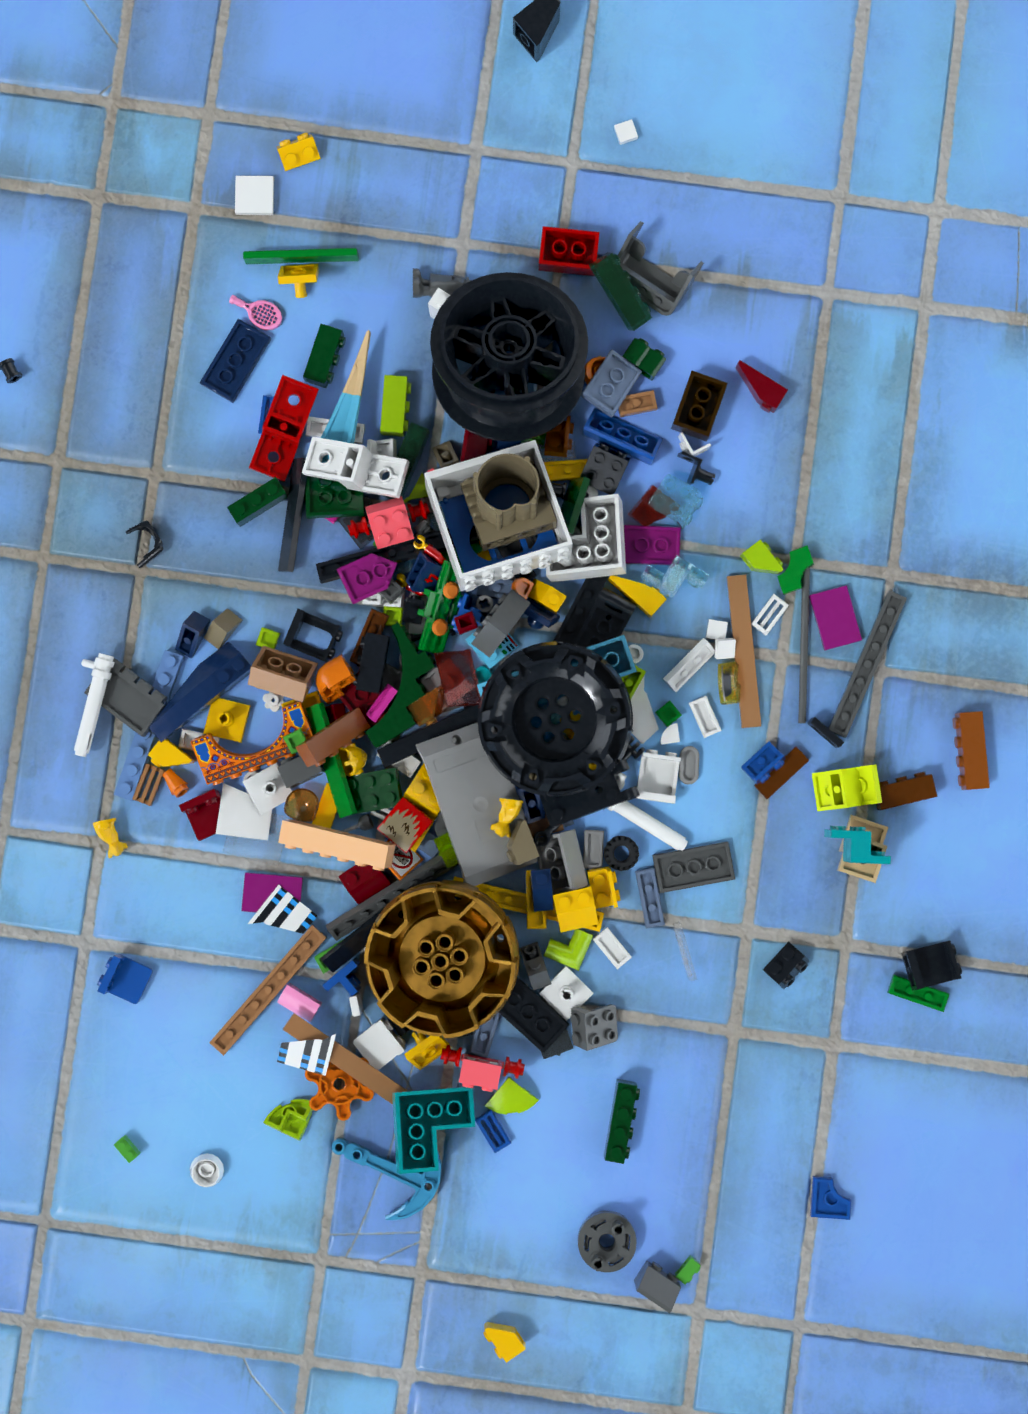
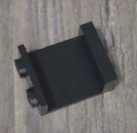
[901,940,962,991]

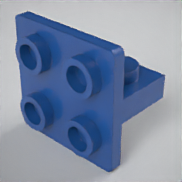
[451,593,485,635]

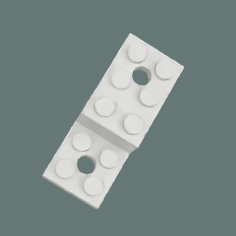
[302,437,410,498]

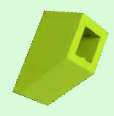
[740,539,784,574]

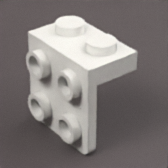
[353,1017,406,1070]

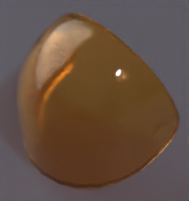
[284,788,319,822]

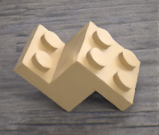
[837,815,888,883]

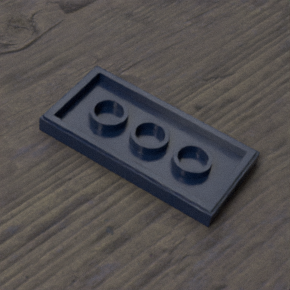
[200,319,271,403]

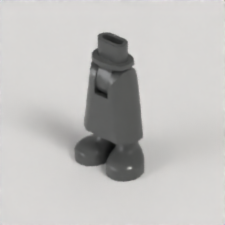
[413,268,472,298]

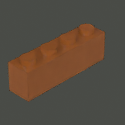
[295,707,370,767]
[953,711,990,790]

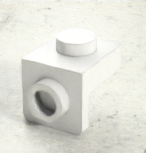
[366,438,397,458]

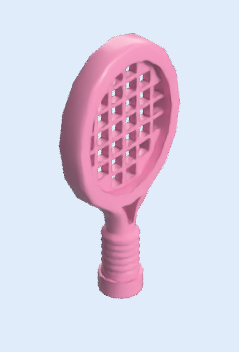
[229,295,282,330]

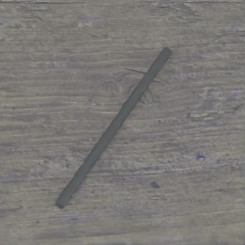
[798,567,810,723]

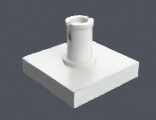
[242,763,295,815]
[539,966,594,1021]

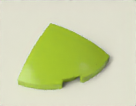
[484,1076,539,1115]
[263,1099,313,1141]

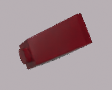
[735,360,788,413]

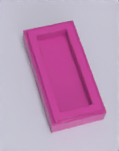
[366,684,398,723]

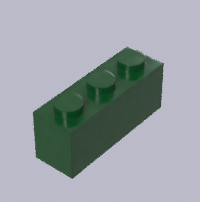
[303,324,346,388]
[227,477,288,527]

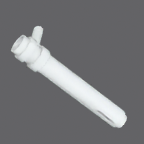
[74,653,115,757]
[596,773,688,851]

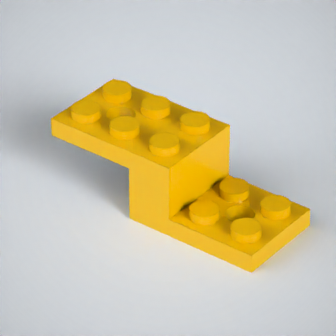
[404,763,440,852]

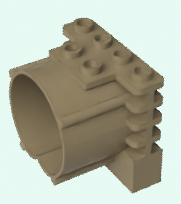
[461,454,557,551]

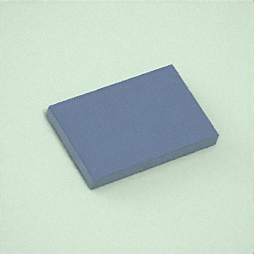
[581,349,642,418]

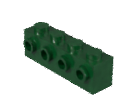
[604,1079,640,1164]

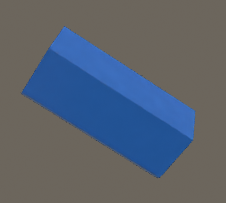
[582,408,663,465]

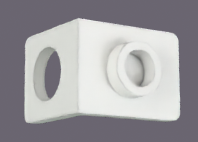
[678,432,711,457]

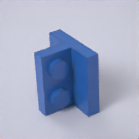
[322,957,361,996]

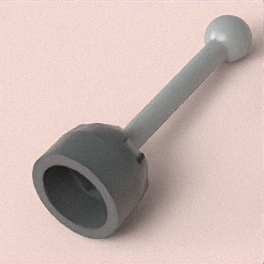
[342,814,374,832]

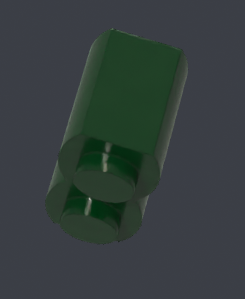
[622,338,666,381]

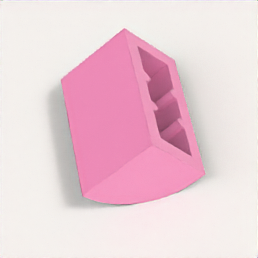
[277,983,322,1023]

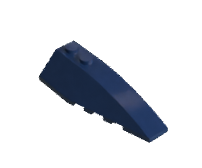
[149,642,251,743]

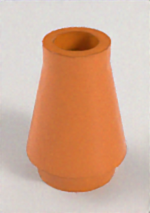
[162,769,189,798]

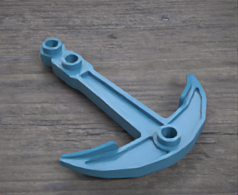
[332,1138,442,1220]

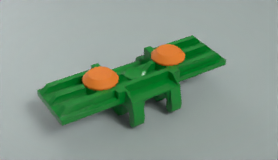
[417,560,464,656]

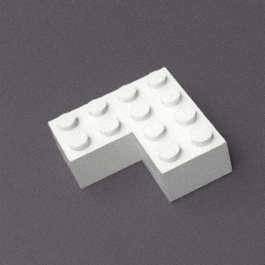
[546,494,626,582]

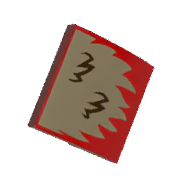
[377,796,433,854]

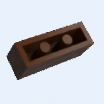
[876,771,938,810]

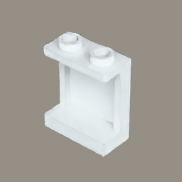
[636,749,681,804]

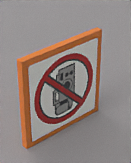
[386,839,424,880]

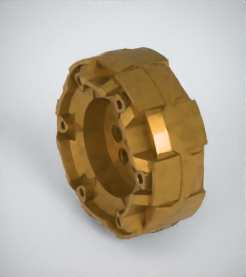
[364,880,519,1039]

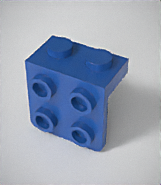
[97,954,153,1004]

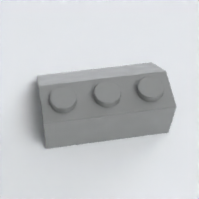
[533,829,589,894]

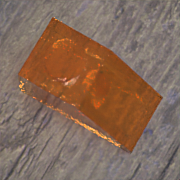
[407,685,446,727]

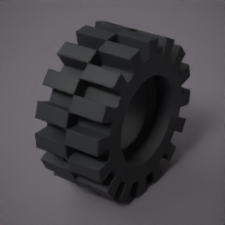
[604,836,639,871]

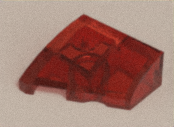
[628,485,682,527]

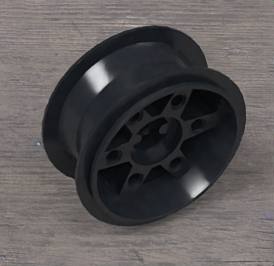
[430,272,588,442]

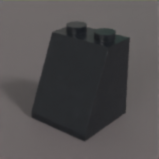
[513,0,561,63]

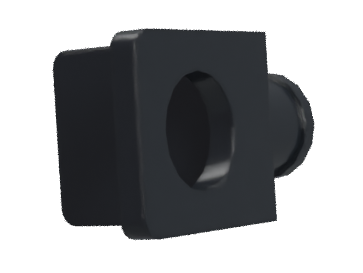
[677,451,715,486]

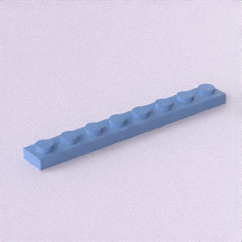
[113,650,184,801]

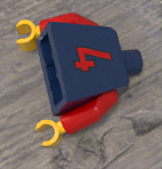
[395,535,447,596]

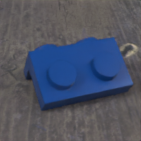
[741,741,785,784]

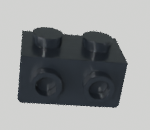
[763,941,809,989]

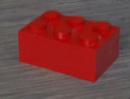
[538,226,600,276]

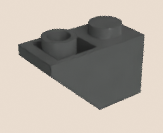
[519,942,552,990]

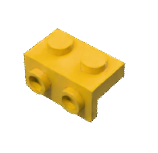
[276,133,321,171]

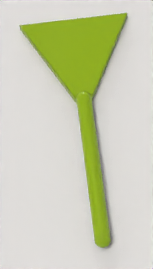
[403,473,428,504]

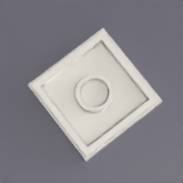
[235,176,274,215]

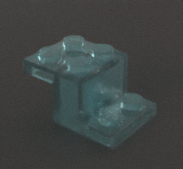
[640,555,709,598]

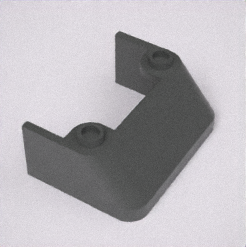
[609,221,704,316]

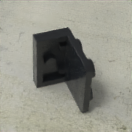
[580,442,631,495]

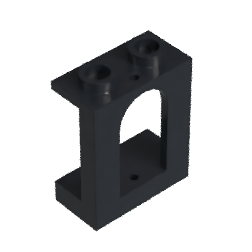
[283,609,343,662]

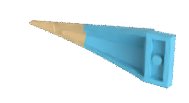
[321,330,371,463]

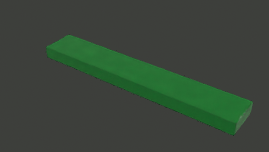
[243,248,359,264]
[306,702,357,818]

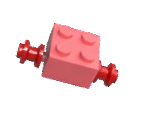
[347,496,430,549]
[440,1045,525,1092]

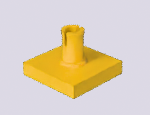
[278,263,319,298]
[203,698,251,743]
[404,1032,451,1070]

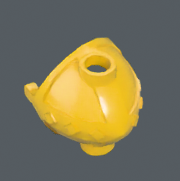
[338,742,367,777]

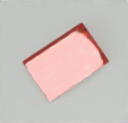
[434,649,481,707]

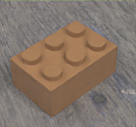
[248,646,318,702]

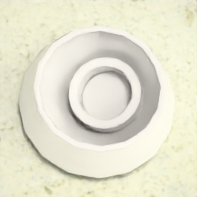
[190,1153,224,1187]

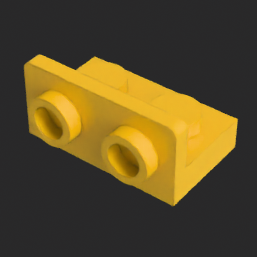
[587,866,620,909]

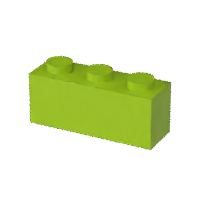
[380,375,412,437]

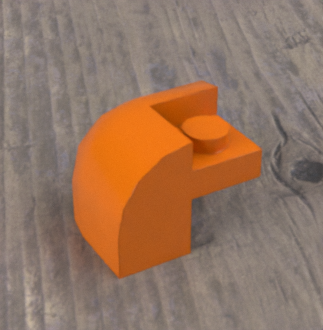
[315,654,356,704]

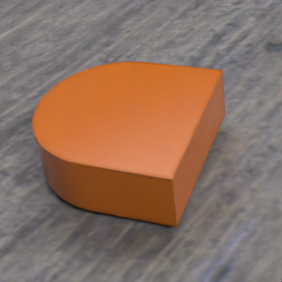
[512,578,534,600]

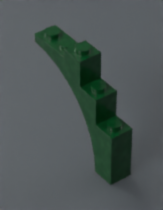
[366,622,436,749]

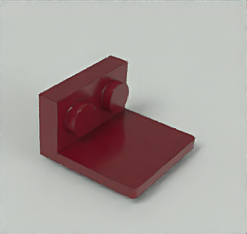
[179,789,221,841]

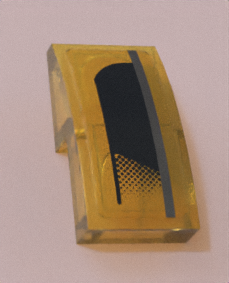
[718,662,741,705]

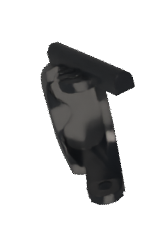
[126,520,164,568]

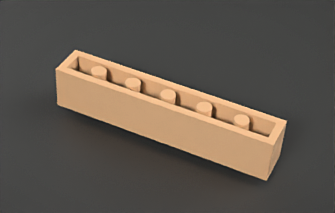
[278,819,396,871]

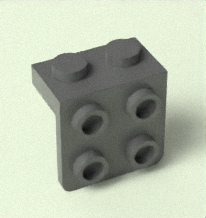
[571,1004,618,1051]

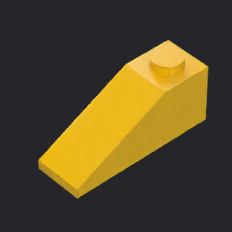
[608,575,667,618]

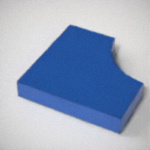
[810,1176,851,1220]

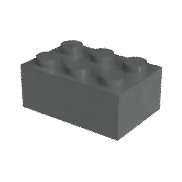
[471,589,530,658]

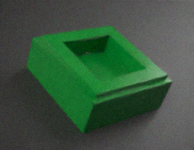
[655,701,682,727]

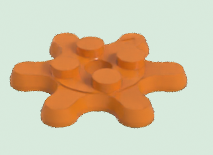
[305,1058,374,1121]

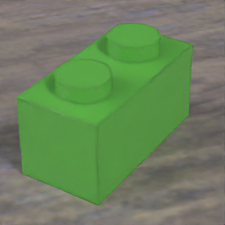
[114,1135,141,1163]
[675,1255,701,1284]

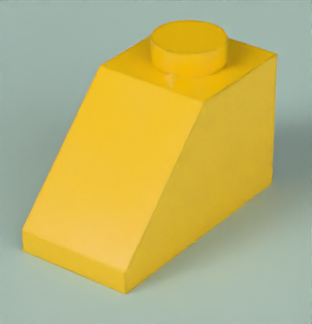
[528,578,567,613]
[148,739,196,768]

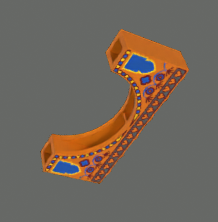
[190,701,314,786]

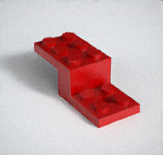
[249,375,319,482]

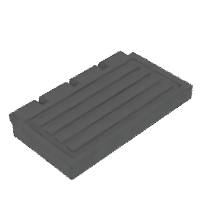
[84,658,167,737]

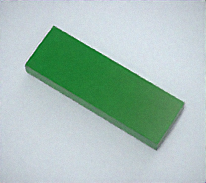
[887,974,949,1012]

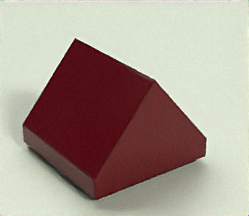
[454,611,478,635]
[325,703,346,724]

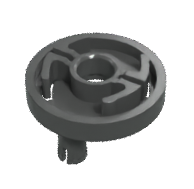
[578,1211,637,1272]

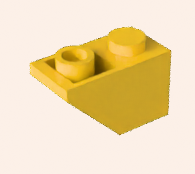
[483,1322,526,1363]

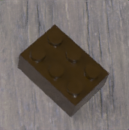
[671,371,728,441]

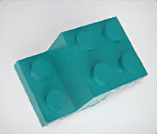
[824,826,891,864]

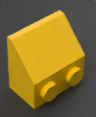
[553,886,598,932]

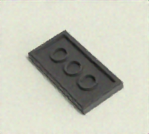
[652,841,735,893]

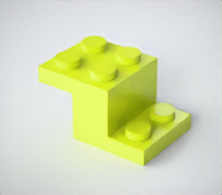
[812,764,882,811]

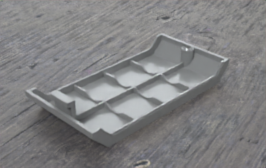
[416,722,537,886]

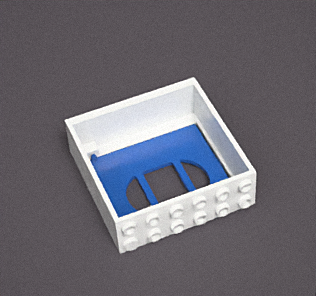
[424,440,573,592]

